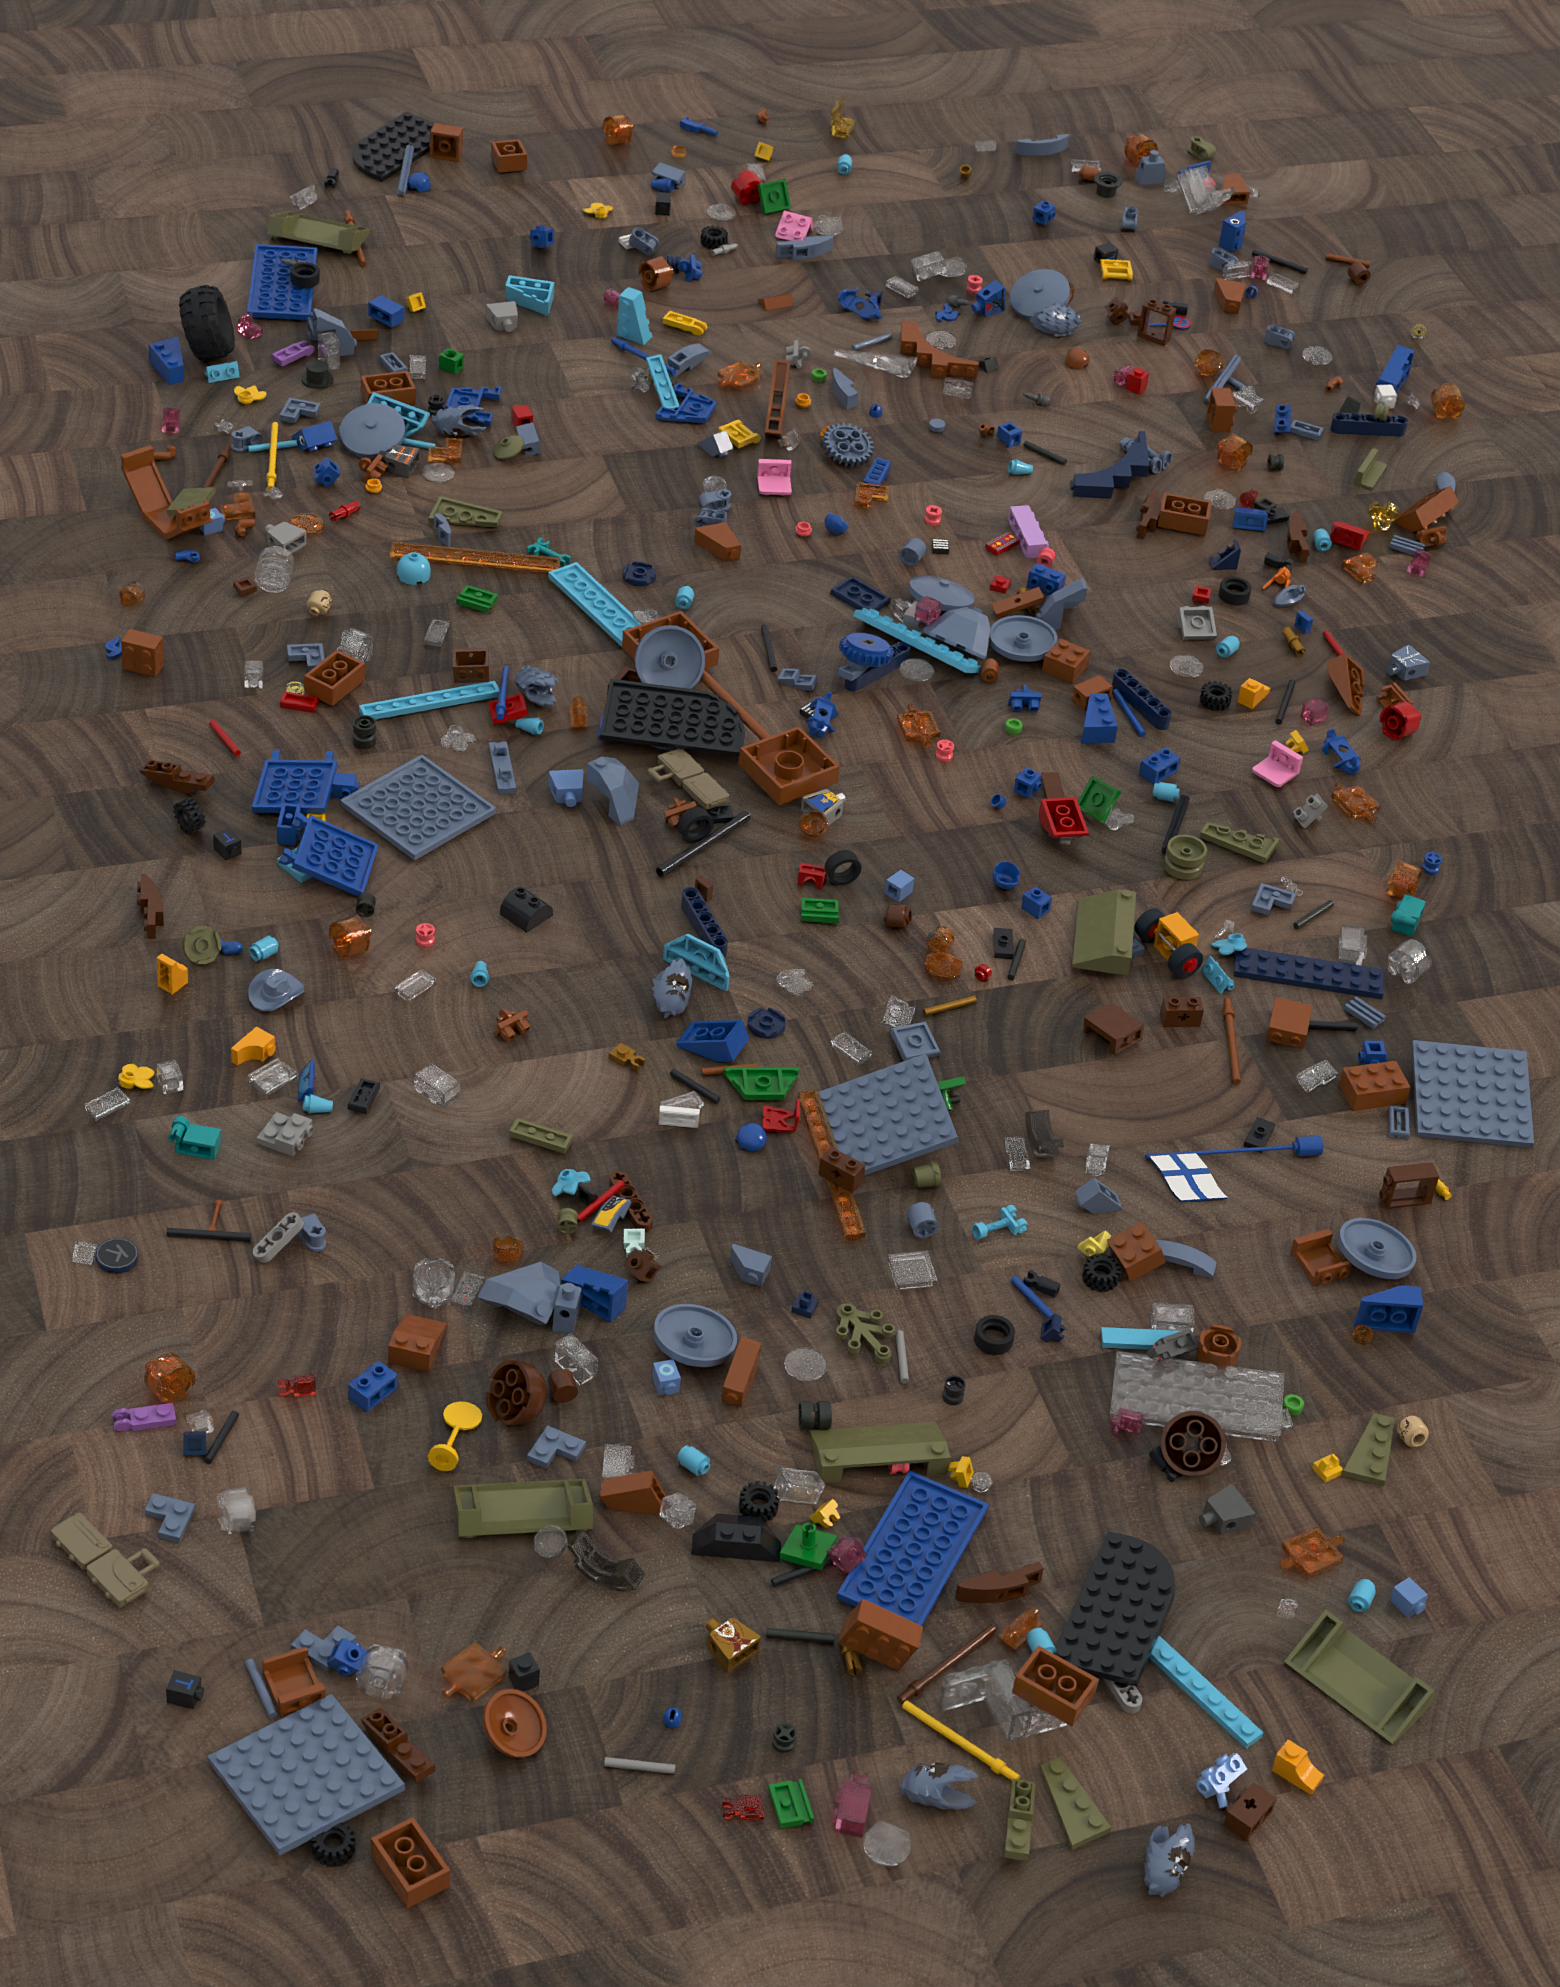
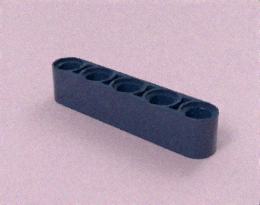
[1330,413,1408,437]
[844,642,910,691]
[1112,668,1172,730]
[681,887,728,958]

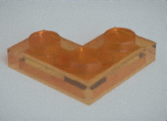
[428,438,463,463]
[854,482,889,508]
[219,492,255,520]
[1342,552,1378,584]

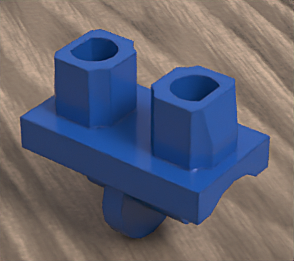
[678,254,702,282]
[1274,405,1291,434]
[1008,685,1042,712]

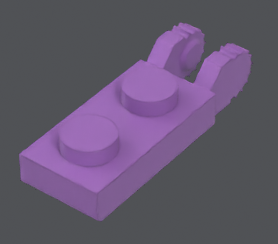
[271,340,314,366]
[112,1403,176,1432]

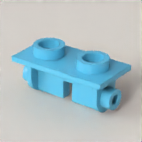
[204,361,240,383]
[1201,956,1234,994]

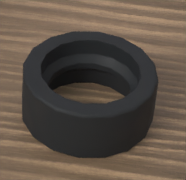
[290,262,320,288]
[1219,576,1251,605]
[677,807,714,843]
[824,850,862,886]
[974,1315,1015,1355]

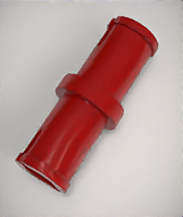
[329,500,361,522]

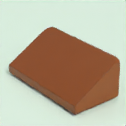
[758,294,793,311]
[349,329,378,341]

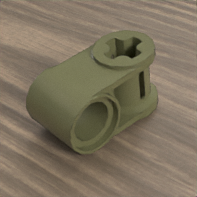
[1188,136,1216,161]

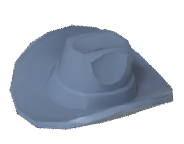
[248,969,305,1012]

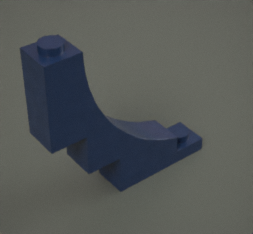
[1070,431,1149,499]

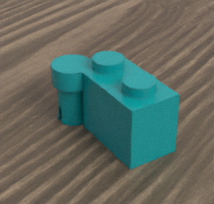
[1390,894,1426,936]
[168,1116,222,1160]

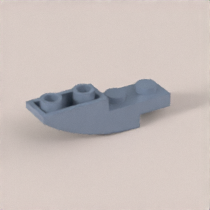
[775,235,834,260]
[666,344,711,378]

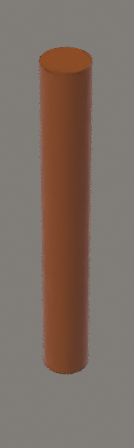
[1326,253,1370,268]
[701,1063,760,1076]

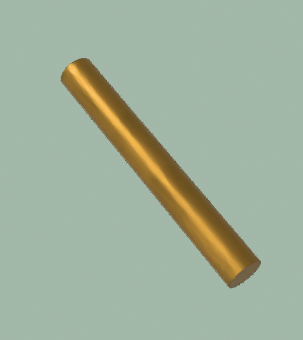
[923,996,977,1016]

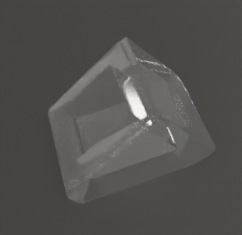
[72,1241,98,1265]
[185,1410,214,1433]

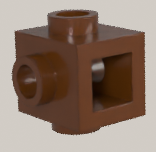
[1105,297,1130,325]
[624,1249,662,1283]

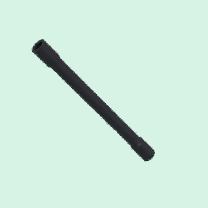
[656,811,751,877]

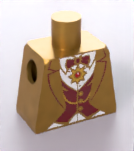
[706,1618,761,1673]

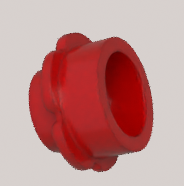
[974,964,992,982]

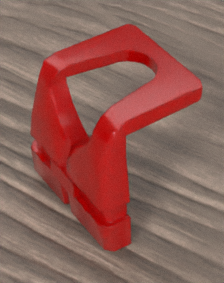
[797,863,827,889]
[762,1099,800,1133]

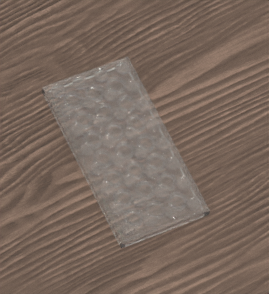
[1109,1351,1285,1442]

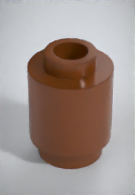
[1078,165,1100,182]
[981,659,999,683]

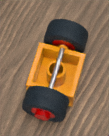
[1134,908,1203,978]

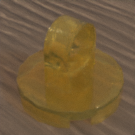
[1367,501,1400,532]

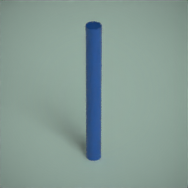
[1112,689,1146,737]

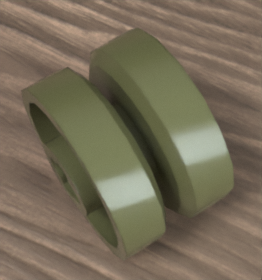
[1163,835,1207,880]

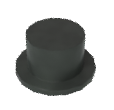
[1094,172,1123,198]
[301,360,334,389]

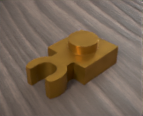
[608,1043,645,1071]

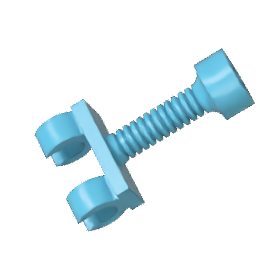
[972,1205,1028,1240]

